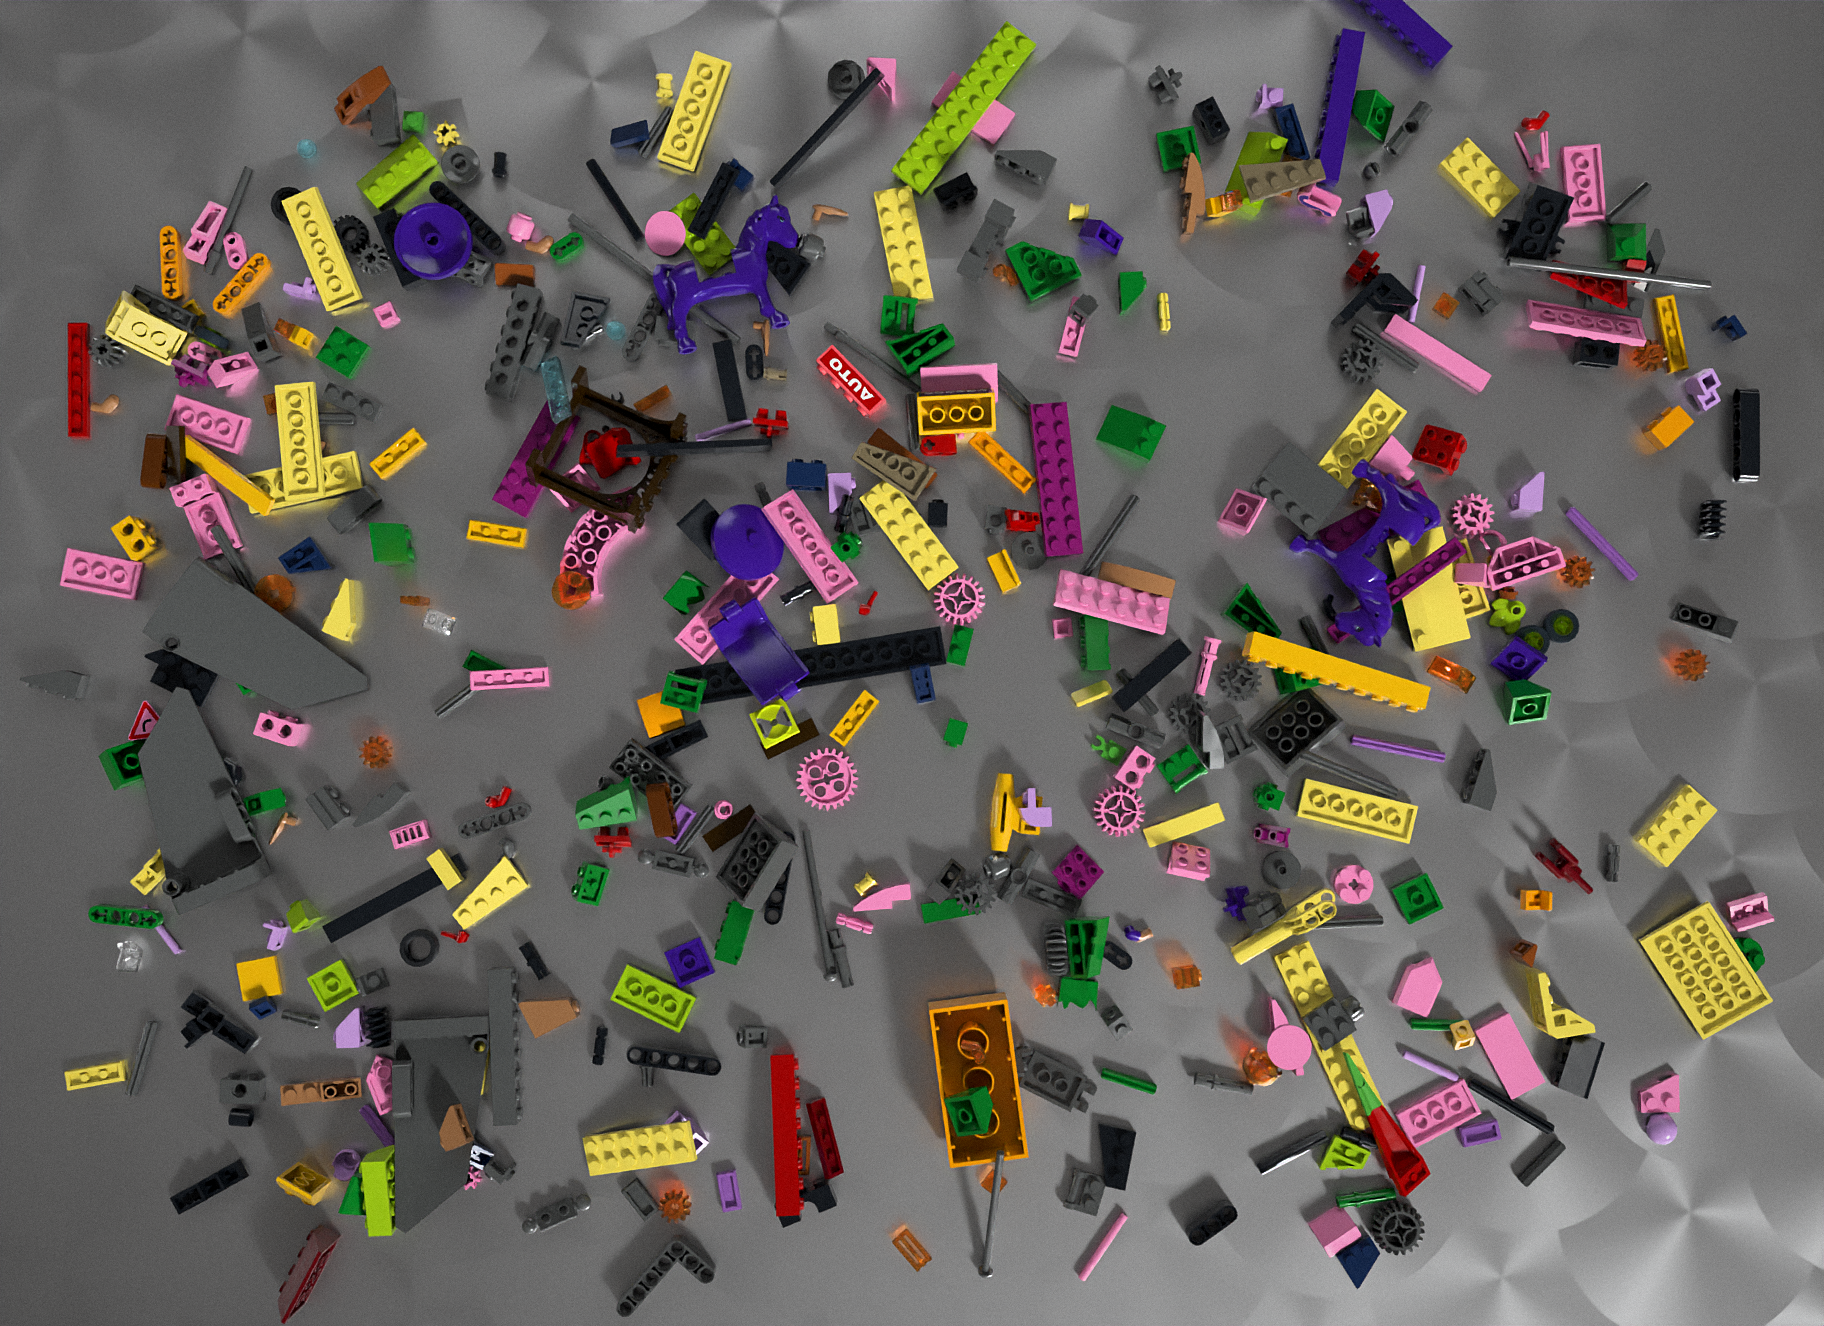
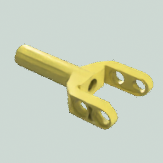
[1231,888,1337,964]

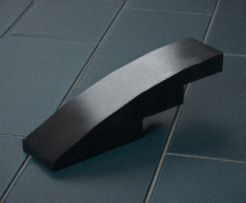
[712,339,747,422]
[645,720,708,761]
[180,990,257,1054]
[170,1159,249,1215]

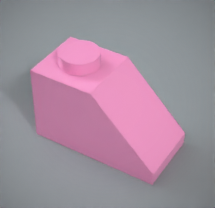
[207,352,258,388]

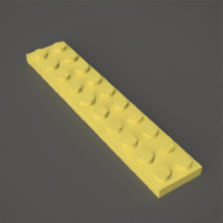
[1273,941,1385,1131]

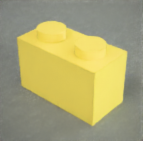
[810,604,841,646]

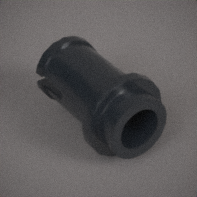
[492,152,507,178]

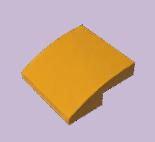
[637,691,686,739]

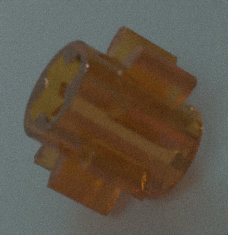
[1034,984,1058,1008]

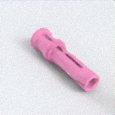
[1193,637,1221,696]

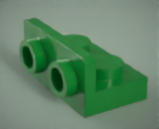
[571,861,610,906]

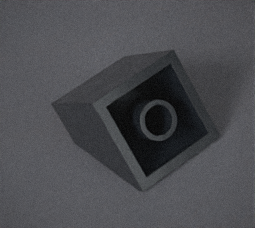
[676,498,720,562]

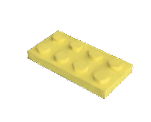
[1439,137,1520,219]
[1636,784,1718,867]

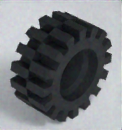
[334,215,369,253]

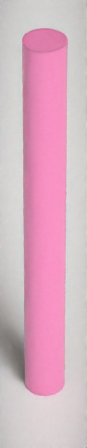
[1078,1213,1128,1281]

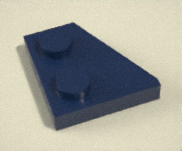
[278,536,332,574]
[1336,1235,1380,1289]

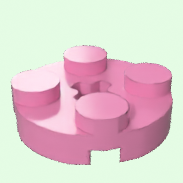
[1333,865,1373,904]

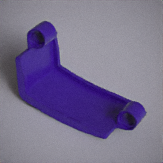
[708,597,810,705]

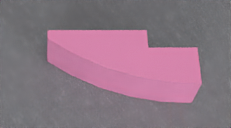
[183,201,228,265]
[853,882,911,911]

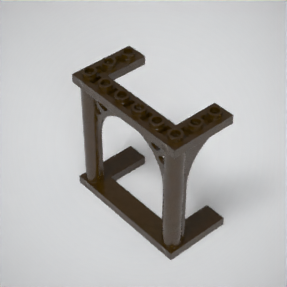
[525,365,688,534]

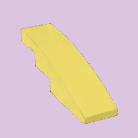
[1143,802,1225,847]
[130,848,166,896]

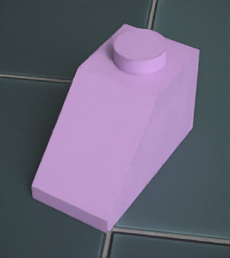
[1360,189,1393,237]
[1511,472,1545,513]
[828,473,856,514]
[333,1005,365,1048]

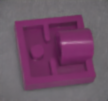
[1052,845,1104,900]

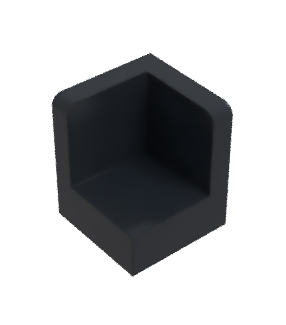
[181,1017,211,1049]

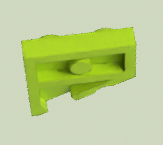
[1318,1134,1371,1170]

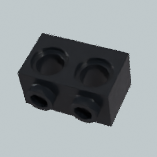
[1573,337,1620,369]

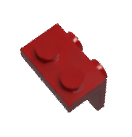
[1412,425,1467,476]
[585,427,641,479]

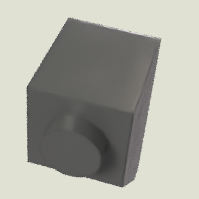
[1068,294,1099,327]
[925,858,966,905]

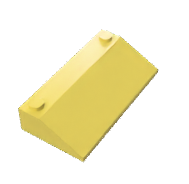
[1385,526,1471,652]

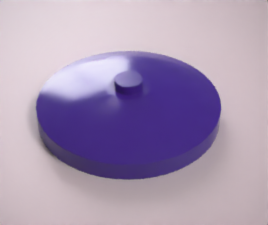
[394,203,473,280]
[711,504,784,581]

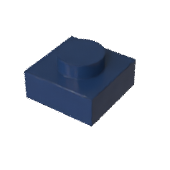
[249,995,277,1020]

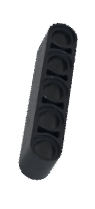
[429,181,506,255]
[1733,388,1760,482]
[1111,638,1192,712]
[764,830,796,925]
[626,1044,721,1076]

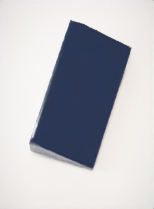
[610,120,650,148]

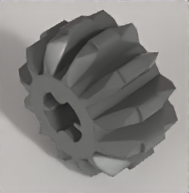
[356,243,390,276]
[88,334,124,367]

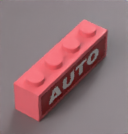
[816,345,886,418]

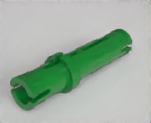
[1336,1187,1396,1209]

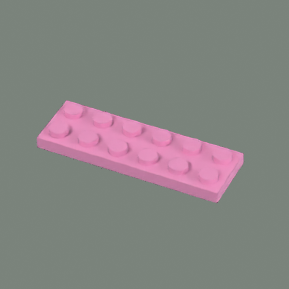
[1525,299,1647,347]
[761,489,859,604]
[1053,569,1170,635]
[674,573,779,665]

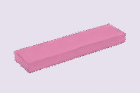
[469,667,549,690]

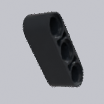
[1186,1200,1238,1246]

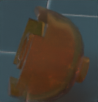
[1242,1047,1282,1086]

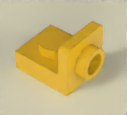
[1449,1020,1475,1051]

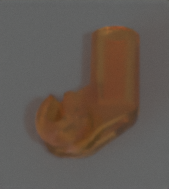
[993,264,1019,287]
[960,1039,986,1064]

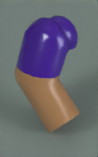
[1124,926,1153,943]

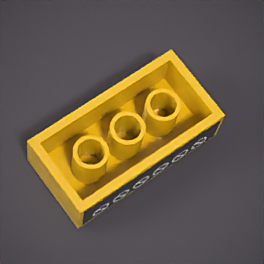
[917,388,996,435]

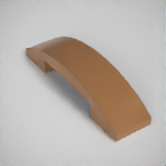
[1097,562,1176,599]

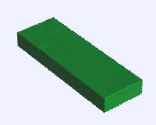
[921,894,981,924]

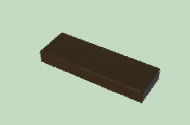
[166,426,187,484]
[760,718,820,760]
[702,804,756,852]

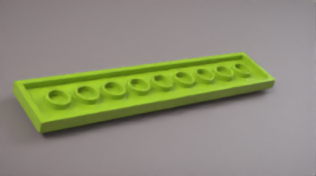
[891,21,1037,195]

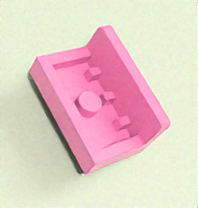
[1726,892,1774,932]

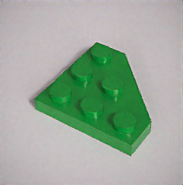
[1005,241,1082,302]

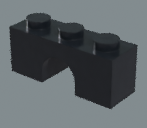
[774,1179,838,1228]

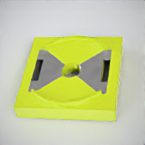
[749,698,800,749]

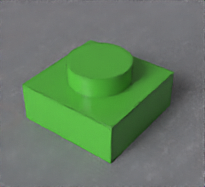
[402,111,425,133]

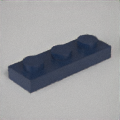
[1274,103,1310,161]

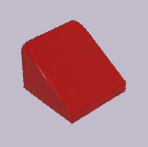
[1622,259,1646,283]

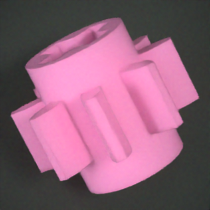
[464,1165,482,1190]

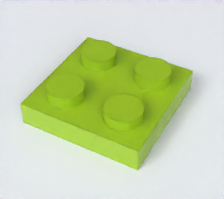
[307,959,359,1012]

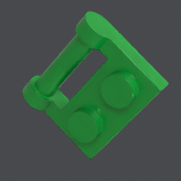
[880,294,918,336]
[660,671,707,713]
[1156,744,1208,794]

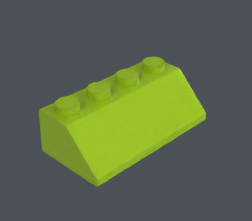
[1223,132,1288,216]
[356,134,439,212]
[359,1145,397,1237]

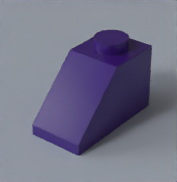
[1078,219,1124,255]

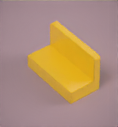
[986,549,1021,593]

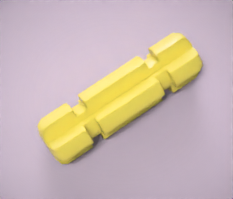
[1157,293,1171,331]

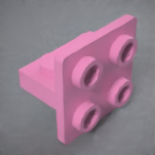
[1167,841,1210,881]

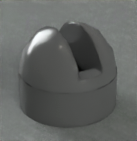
[1363,162,1380,179]
[597,775,613,791]

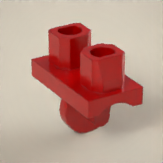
[1346,249,1380,287]
[753,408,789,439]
[1005,509,1040,532]
[594,826,632,858]

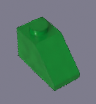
[1118,271,1147,315]
[243,788,286,816]

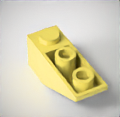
[322,578,357,641]

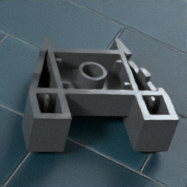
[957,199,1016,283]

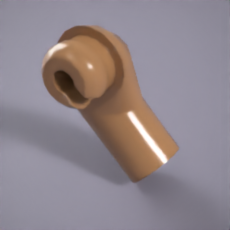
[525,235,554,254]
[91,394,120,414]

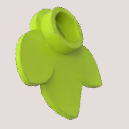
[1489,598,1526,635]

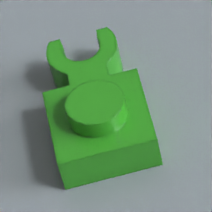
[1090,735,1127,766]

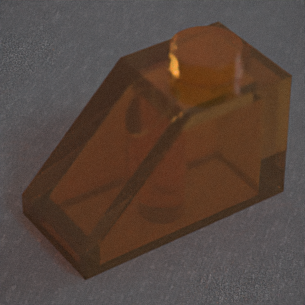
[1426,656,1476,694]

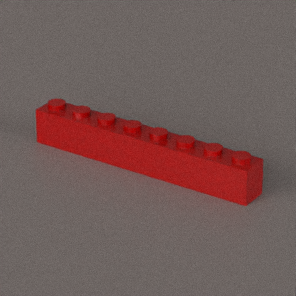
[770,1054,804,1216]

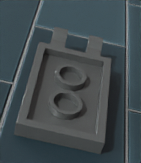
[1019,1050,1097,1113]

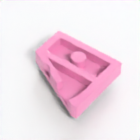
[1638,1073,1680,1113]

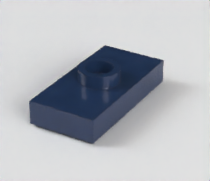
[910,663,936,704]

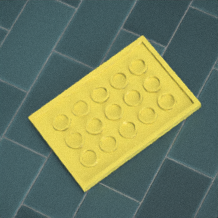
[1638,901,1773,1040]

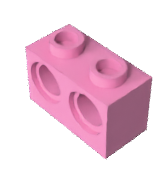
[169,474,220,508]
[253,710,303,746]
[1113,745,1156,790]

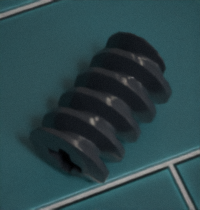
[1699,499,1727,540]
[362,1006,392,1048]

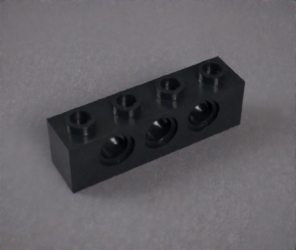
[373,208,428,291]

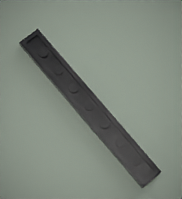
[770,68,885,189]
[615,438,772,458]
[322,853,469,943]

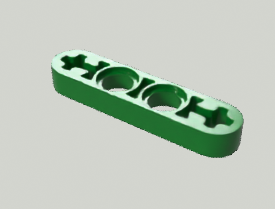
[88,904,164,929]

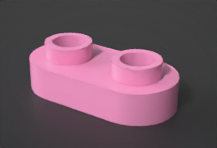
[223,232,249,271]

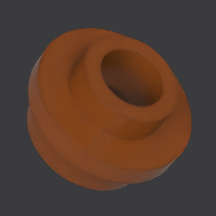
[1498,586,1518,600]

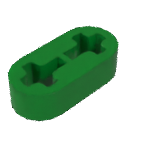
[550,232,584,262]

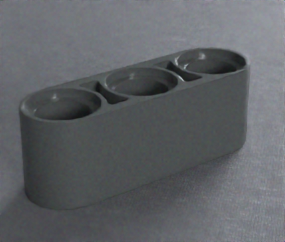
[327,484,383,534]

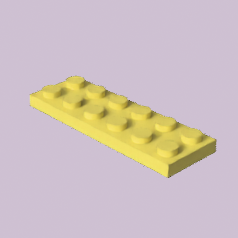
[657,51,732,172]
[874,185,933,304]
[281,187,363,311]
[275,382,326,501]
[1317,389,1407,489]
[244,451,364,514]
[859,480,959,591]
[1295,778,1418,844]
[582,1120,698,1176]

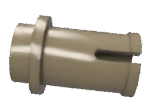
[763,365,787,381]

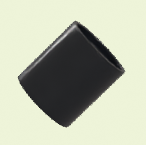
[228,1108,254,1127]

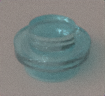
[297,139,317,159]
[606,321,626,340]

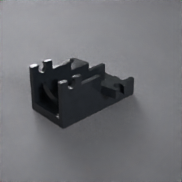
[1498,182,1574,272]

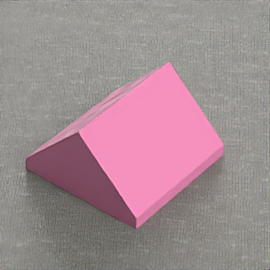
[866,57,897,101]
[550,462,601,513]
[1218,488,1267,536]
[1308,1206,1362,1258]

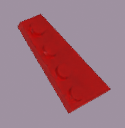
[1549,260,1628,309]

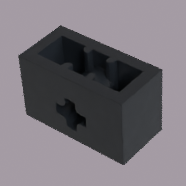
[1192,96,1230,146]

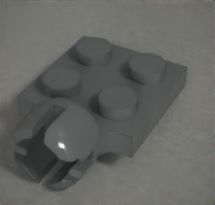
[1302,995,1365,1051]

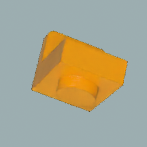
[1520,889,1552,911]

